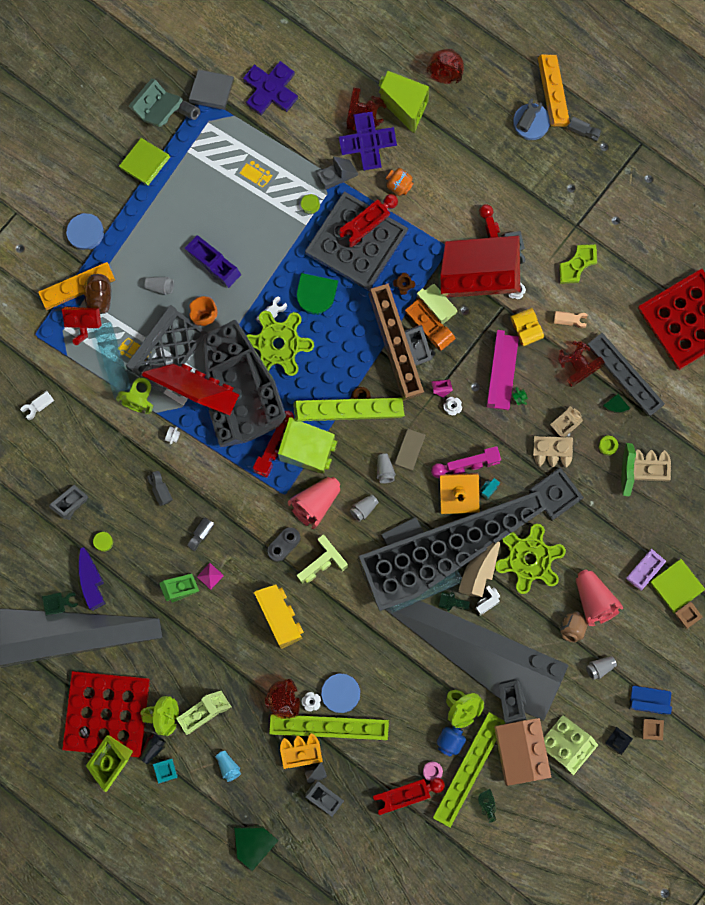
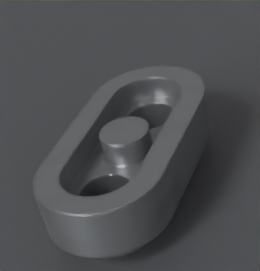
[268,527,300,562]

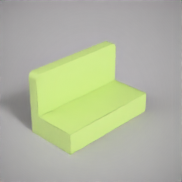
[417,284,457,325]

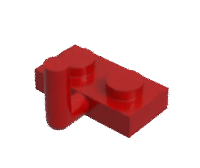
[62,307,102,345]

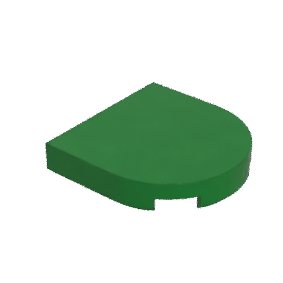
[297,273,338,315]

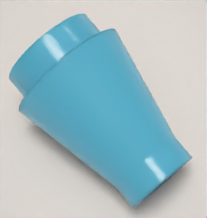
[215,751,241,782]

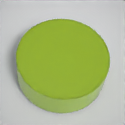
[301,194,320,214]
[598,436,618,456]
[93,532,113,552]

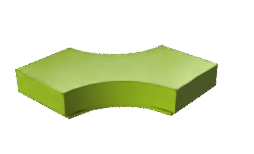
[559,244,597,284]

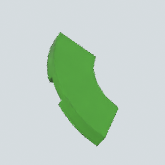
[621,443,636,496]

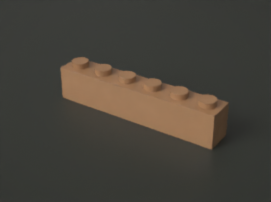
[368,284,424,401]

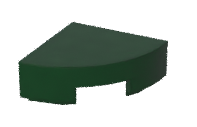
[603,394,630,413]

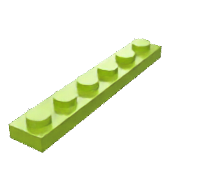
[293,398,405,422]
[433,712,506,828]
[270,714,389,740]

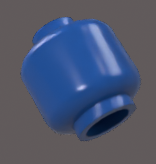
[437,725,466,756]

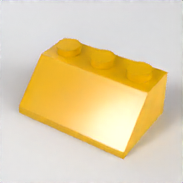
[254,585,304,649]

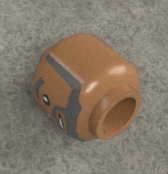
[560,612,588,643]

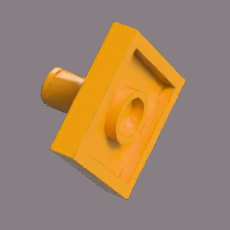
[440,473,480,514]

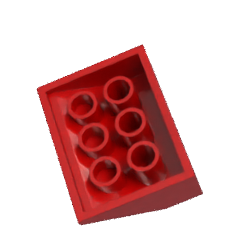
[441,236,520,298]
[141,363,240,415]

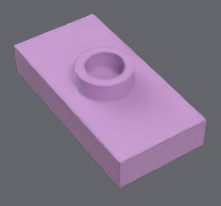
[626,549,666,591]

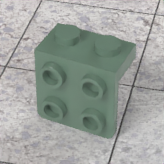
[129,78,183,127]

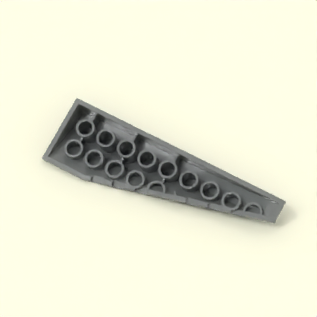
[357,491,546,611]
[385,599,569,721]
[0,609,163,668]

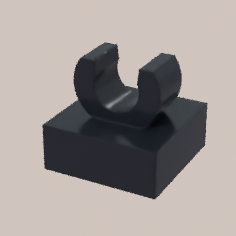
[605,727,633,755]

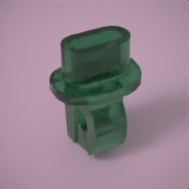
[439,592,470,612]
[478,789,496,823]

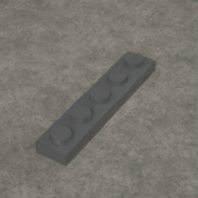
[587,333,665,417]

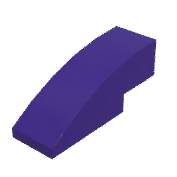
[185,235,241,288]
[79,547,106,611]

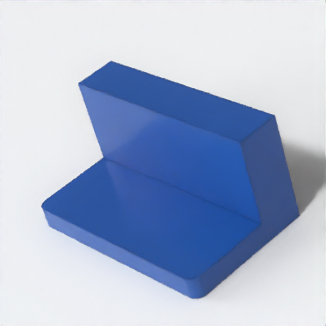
[629,686,672,715]

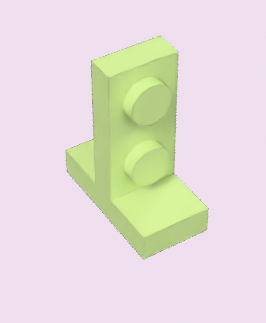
[297,534,348,584]
[176,691,231,735]

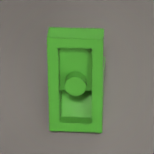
[159,574,199,603]

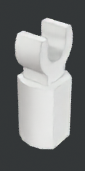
[256,296,287,327]
[20,390,54,420]

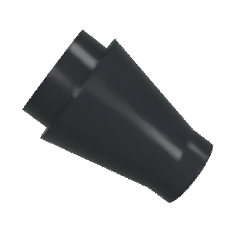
[139,733,166,764]

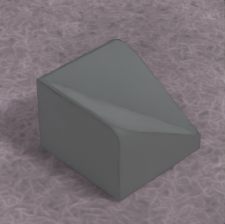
[304,762,327,784]

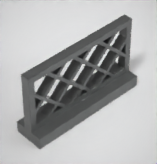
[126,305,207,394]

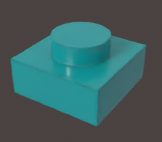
[481,478,500,500]
[153,759,178,784]

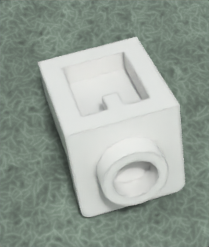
[475,585,500,616]

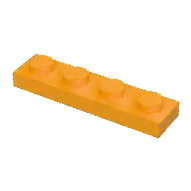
[537,54,570,127]
[38,262,115,310]

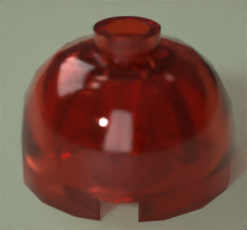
[427,49,464,84]
[265,679,300,719]

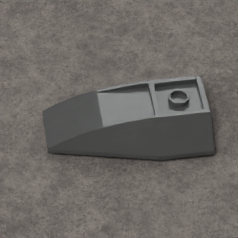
[203,320,286,447]

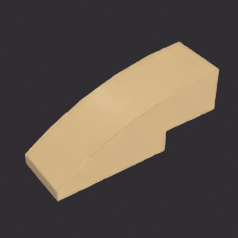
[458,542,500,597]

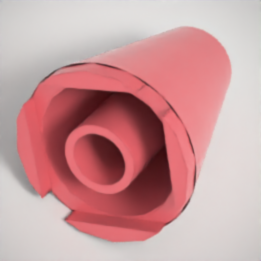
[288,477,341,529]
[576,570,623,626]

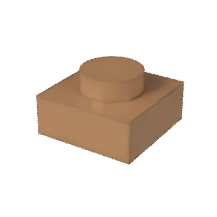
[674,602,703,629]
[642,719,664,741]

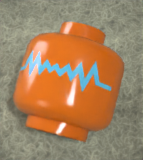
[385,168,414,196]

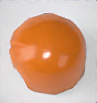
[189,296,218,326]

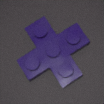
[243,61,298,115]
[339,112,397,171]

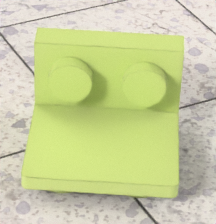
[544,716,598,775]

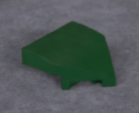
[234,825,278,871]

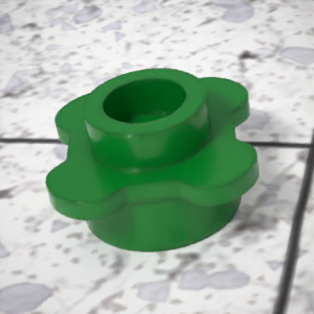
[512,386,528,405]

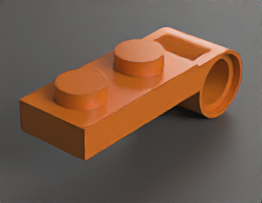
[405,298,456,351]

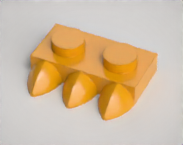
[280,733,323,769]

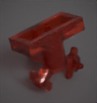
[347,87,386,130]
[558,341,605,387]

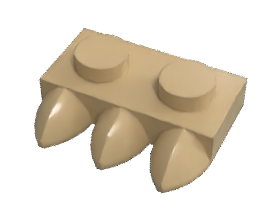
[533,436,573,468]
[634,449,671,481]

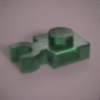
[42,593,78,616]

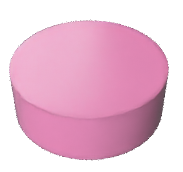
[423,762,443,781]

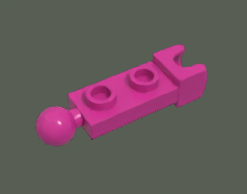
[431,446,501,478]

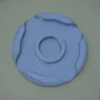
[513,103,550,140]
[66,213,104,250]
[321,674,360,713]

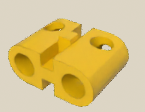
[511,308,544,347]

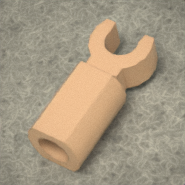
[554,311,588,329]

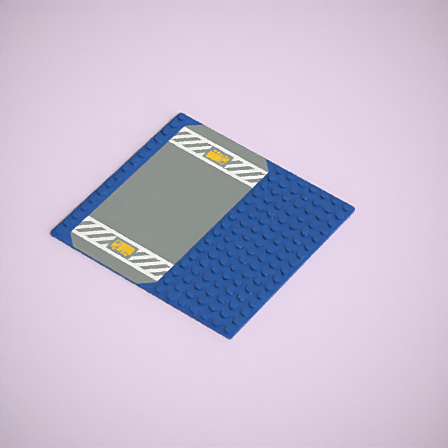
[36,104,445,495]

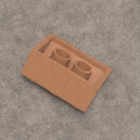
[494,718,552,786]

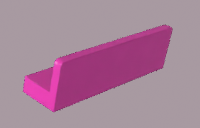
[487,330,519,410]

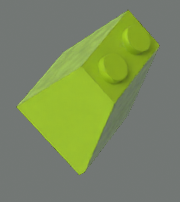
[379,71,429,133]
[278,417,338,474]

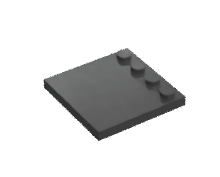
[305,191,408,291]

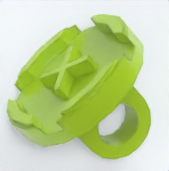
[116,378,154,414]
[446,690,484,728]
[141,696,179,736]

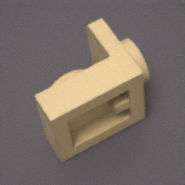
[550,406,583,437]

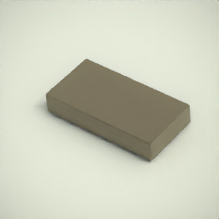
[395,429,426,471]

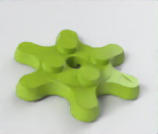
[246,311,314,376]
[495,524,566,594]

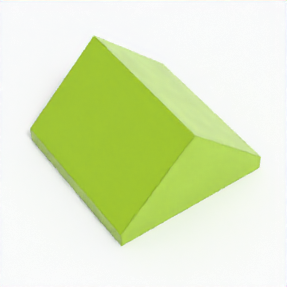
[86,735,133,792]

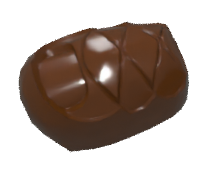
[84,274,112,314]

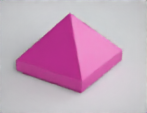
[431,379,453,397]
[197,563,224,590]

